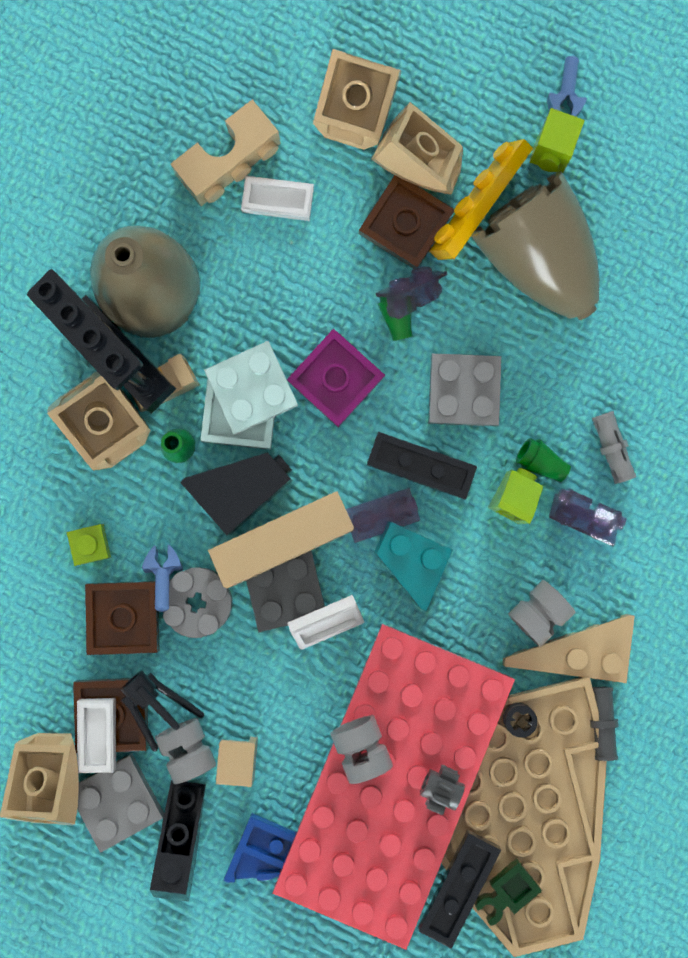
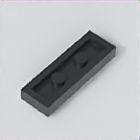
[367,432,477,500]
[418,829,501,949]

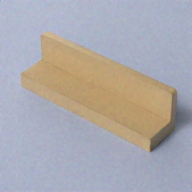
[208,491,354,589]

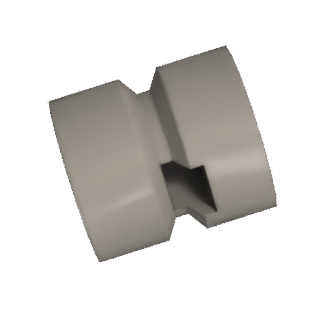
[508,580,576,647]
[330,715,393,784]
[154,718,216,784]

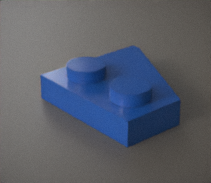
[223,813,296,883]

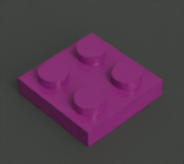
[287,328,385,428]

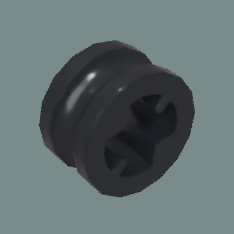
[503,703,537,738]

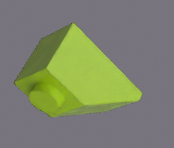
[529,108,585,173]
[488,468,543,524]

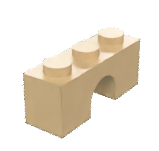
[170,99,281,206]

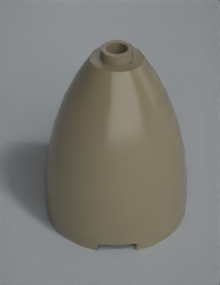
[471,171,600,320]
[90,226,200,338]

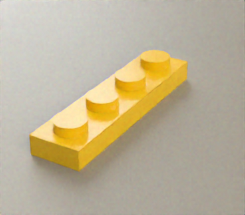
[429,139,533,260]

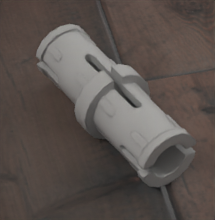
[592,411,637,484]

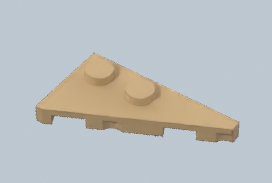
[502,614,635,683]

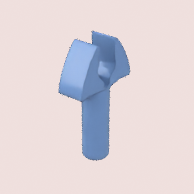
[547,56,587,117]
[142,545,183,612]

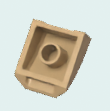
[313,49,402,150]
[371,102,463,195]
[47,371,151,471]
[0,733,79,826]

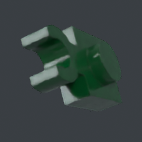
[474,858,542,926]

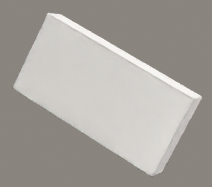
[241,176,314,221]
[287,595,365,650]
[77,698,116,773]

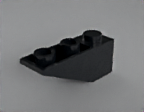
[150,780,206,902]

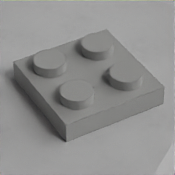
[428,353,501,427]
[77,753,164,853]

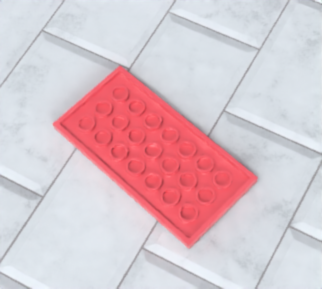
[272,624,515,950]

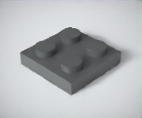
[246,550,325,633]

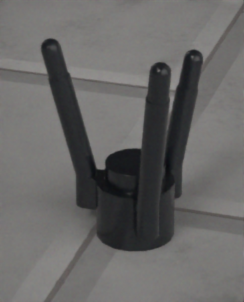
[121,670,204,752]

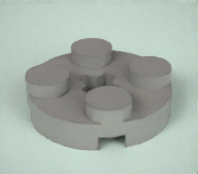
[163,567,233,638]

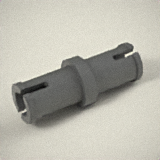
[590,686,619,761]

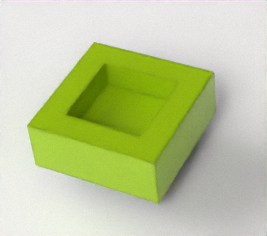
[67,524,111,566]

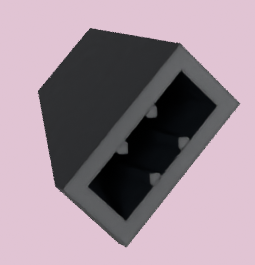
[180,452,293,535]

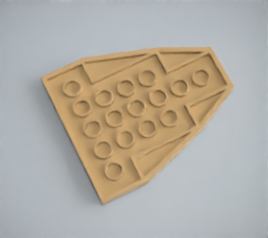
[442,677,607,957]

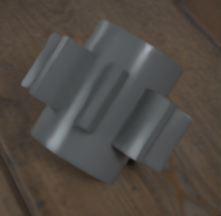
[420,765,465,815]

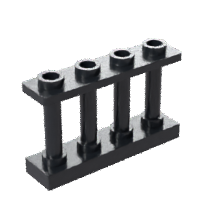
[27,269,177,414]

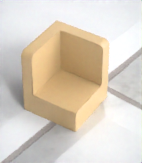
[216,737,258,787]

